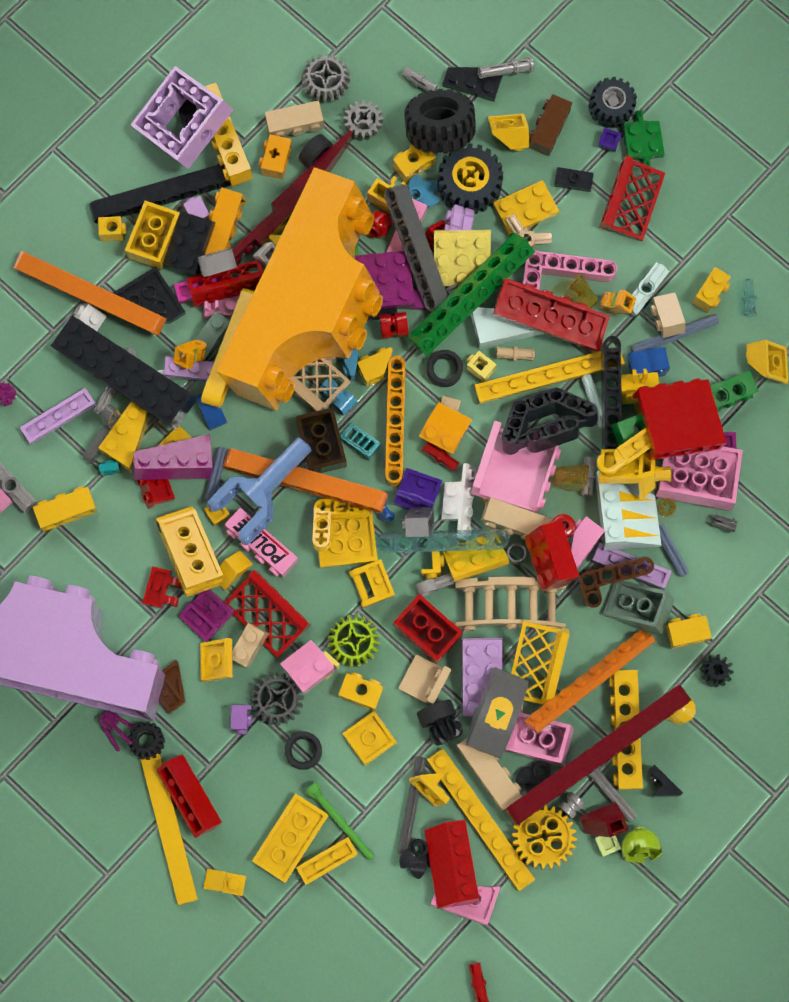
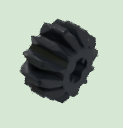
[700,654,734,688]
[429,716,463,746]

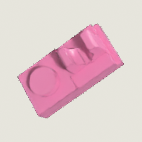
[203,296,239,319]

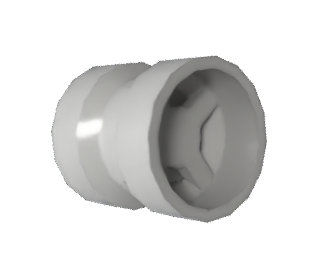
[557,791,585,819]

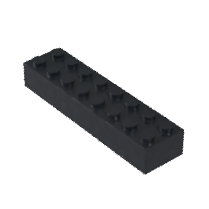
[51,315,197,431]

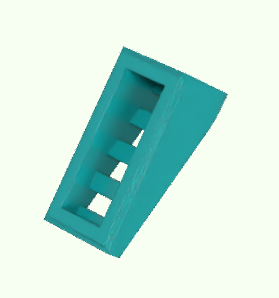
[340,423,381,460]

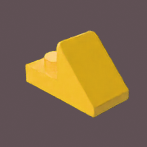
[409,773,450,807]
[203,869,247,896]

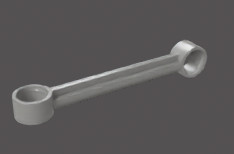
[416,543,526,597]

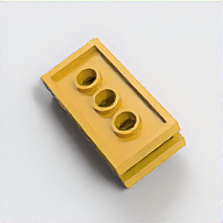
[155,506,223,597]

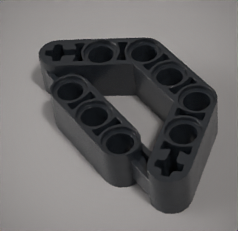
[501,387,598,455]

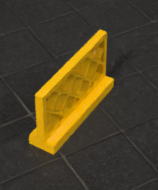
[511,620,570,705]

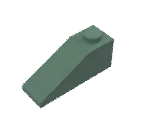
[196,311,230,361]

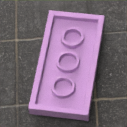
[462,638,502,717]

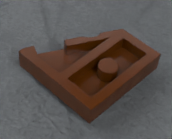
[159,660,186,714]

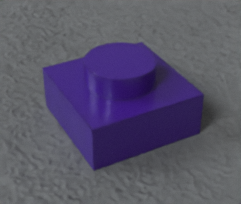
[598,128,622,152]

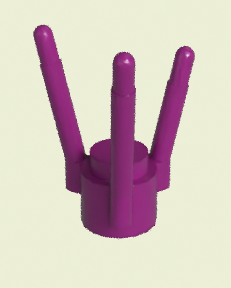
[98,710,134,752]

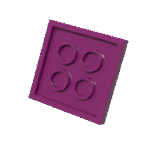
[355,251,415,309]

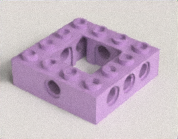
[131,66,233,169]

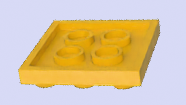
[317,506,378,568]

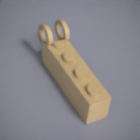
[480,497,552,541]
[456,738,523,812]

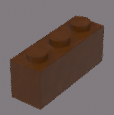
[529,94,573,156]

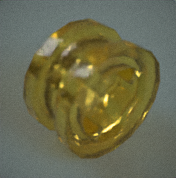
[658,498,677,517]

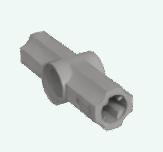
[0,462,38,513]

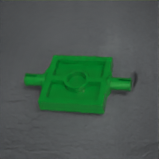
[622,110,665,167]

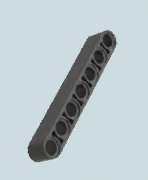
[384,184,448,311]

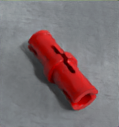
[422,442,460,472]
[468,962,489,1002]

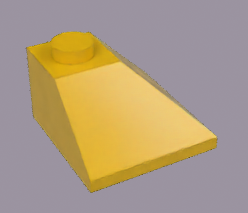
[488,113,529,151]
[746,340,789,384]

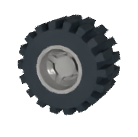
[588,77,637,128]

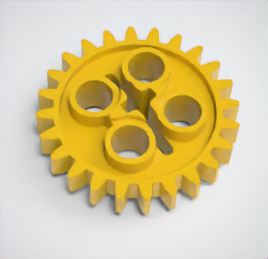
[512,805,577,871]

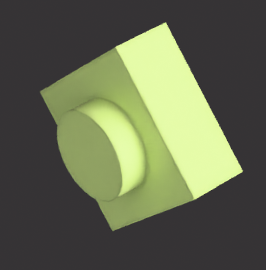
[594,835,621,857]

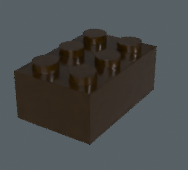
[296,408,347,473]

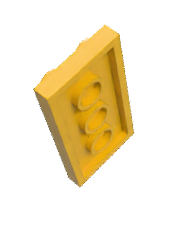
[252,793,329,883]

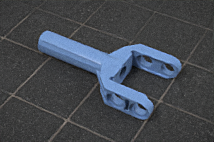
[207,437,312,545]

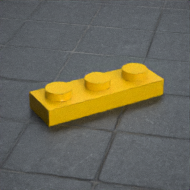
[296,837,358,885]

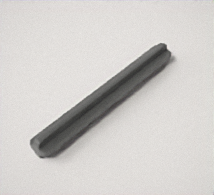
[398,756,426,854]

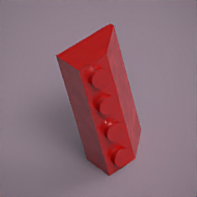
[424,820,479,909]

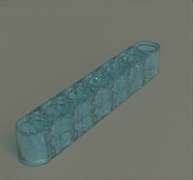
[376,529,511,553]

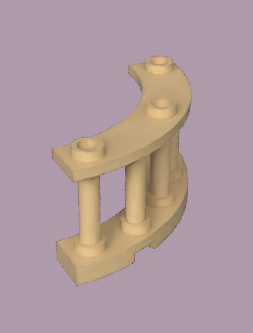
[456,577,566,632]

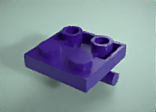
[394,468,443,510]

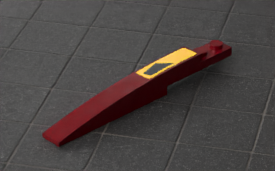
[232,130,353,265]

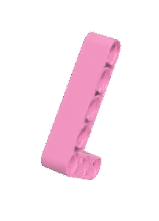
[522,251,617,290]

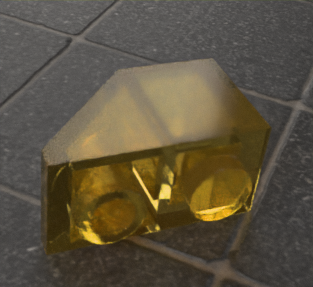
[554,465,589,491]

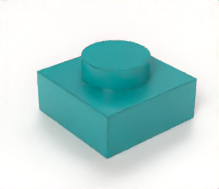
[99,460,121,477]

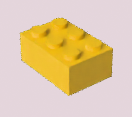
[125,201,180,270]

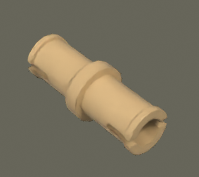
[496,346,535,361]

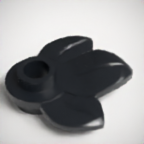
[515,761,550,793]
[399,839,430,879]

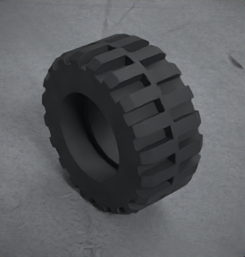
[404,89,476,154]

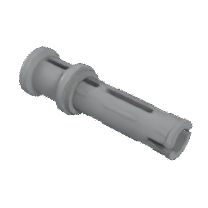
[478,56,534,79]

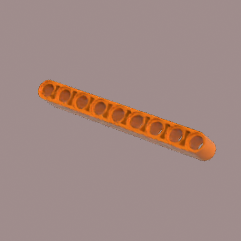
[13,251,167,336]
[222,448,388,513]

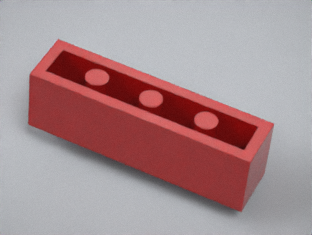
[156,754,222,839]

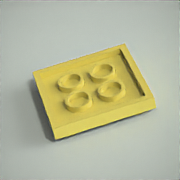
[434,230,491,286]

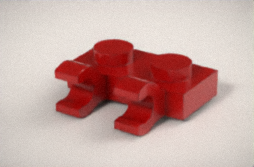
[142,566,182,609]

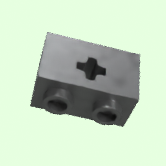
[402,507,435,537]

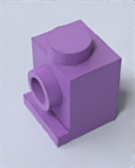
[231,705,252,735]

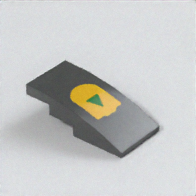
[465,667,529,758]

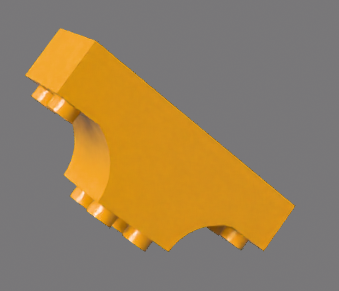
[216,167,383,411]

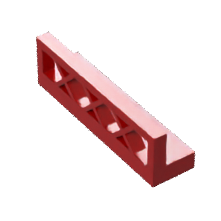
[187,260,264,307]

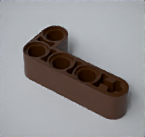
[580,556,654,608]

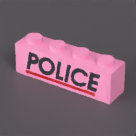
[225,508,298,578]

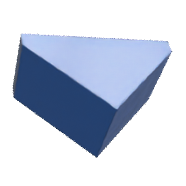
[195,393,227,430]

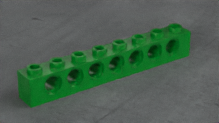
[407,233,535,356]
[611,371,759,446]

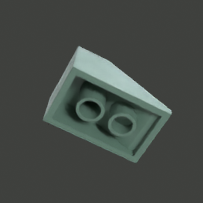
[603,581,674,635]

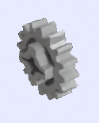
[344,99,383,140]

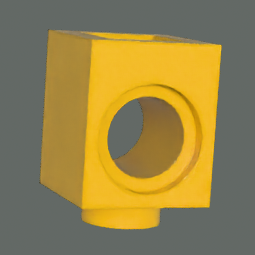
[98,216,127,242]

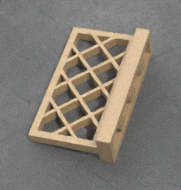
[289,358,351,412]

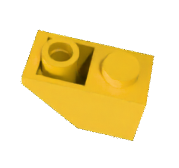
[357,347,393,387]

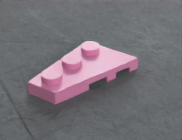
[430,886,500,926]

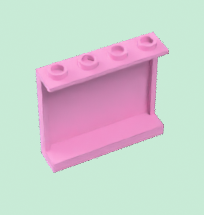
[471,421,562,513]

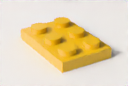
[493,180,559,236]
[442,532,509,582]

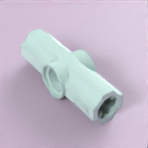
[624,262,669,316]

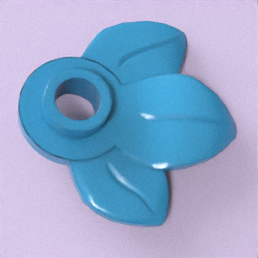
[408,174,440,207]

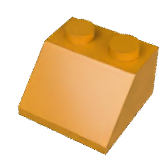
[419,402,473,454]

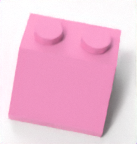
[280,640,335,695]

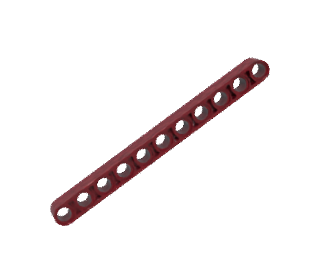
[505,684,692,826]

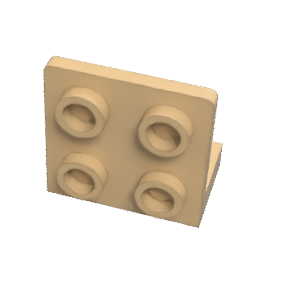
[399,655,452,705]

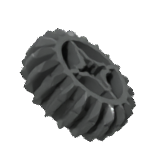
[251,672,304,726]

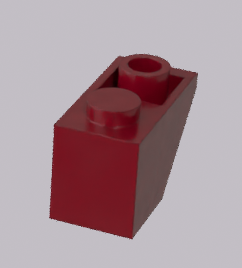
[579,802,628,837]

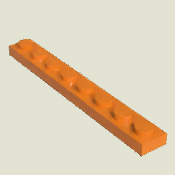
[524,629,655,733]

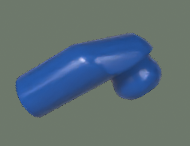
[377,500,395,521]

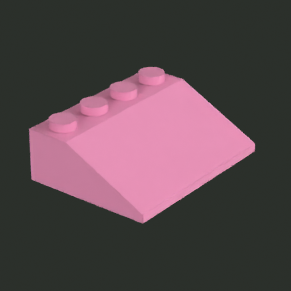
[656,447,743,511]

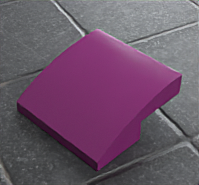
[179,589,235,642]

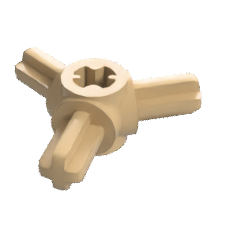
[506,214,552,247]

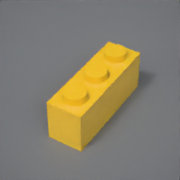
[33,486,98,532]

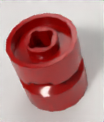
[379,312,409,339]

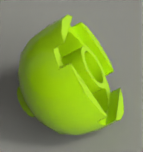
[622,827,662,863]

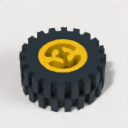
[438,143,503,214]

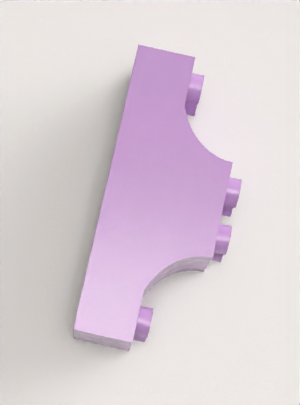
[0,576,165,722]

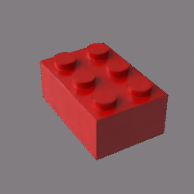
[525,521,579,592]
[393,594,463,665]

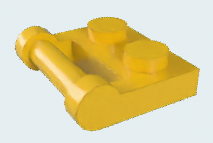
[349,559,395,608]

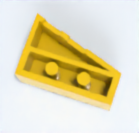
[98,401,149,474]

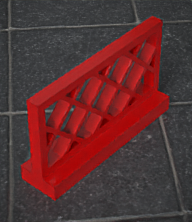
[599,155,665,242]
[225,570,311,658]

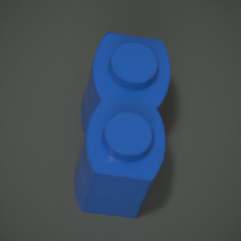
[627,347,670,377]

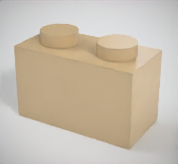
[650,292,685,338]
[232,623,269,667]

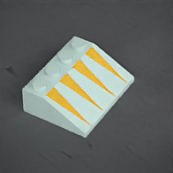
[595,471,661,551]

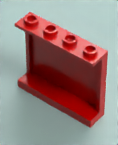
[632,378,727,460]

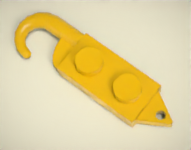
[597,428,651,475]

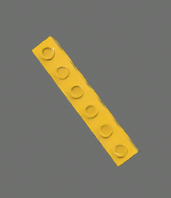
[197,83,253,186]
[609,670,643,790]

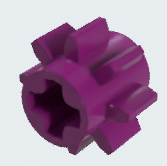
[0,382,16,407]

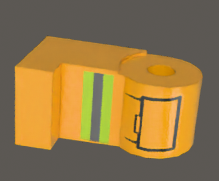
[599,290,636,314]
[173,340,207,369]

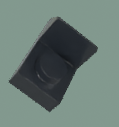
[647,765,683,797]

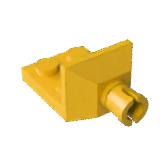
[599,449,672,499]

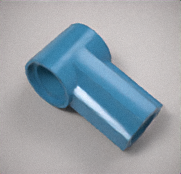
[320,379,358,416]

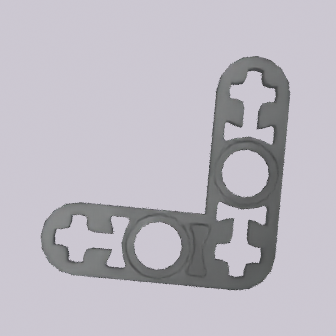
[83,404,121,464]

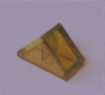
[564,274,599,308]

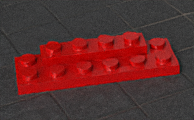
[493,278,610,352]

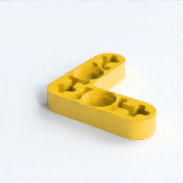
[312,499,370,552]

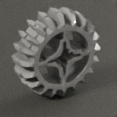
[301,54,351,103]

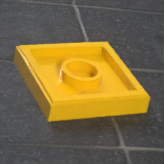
[200,638,233,682]
[342,711,397,766]

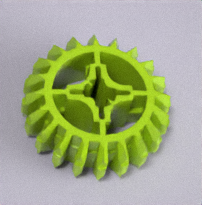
[328,614,380,667]

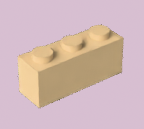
[265,101,324,137]

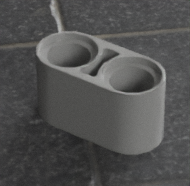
[198,248,237,277]

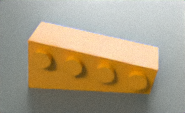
[205,187,248,255]

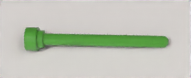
[305,782,374,860]

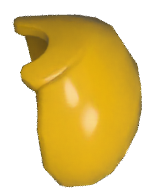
[667,696,696,725]

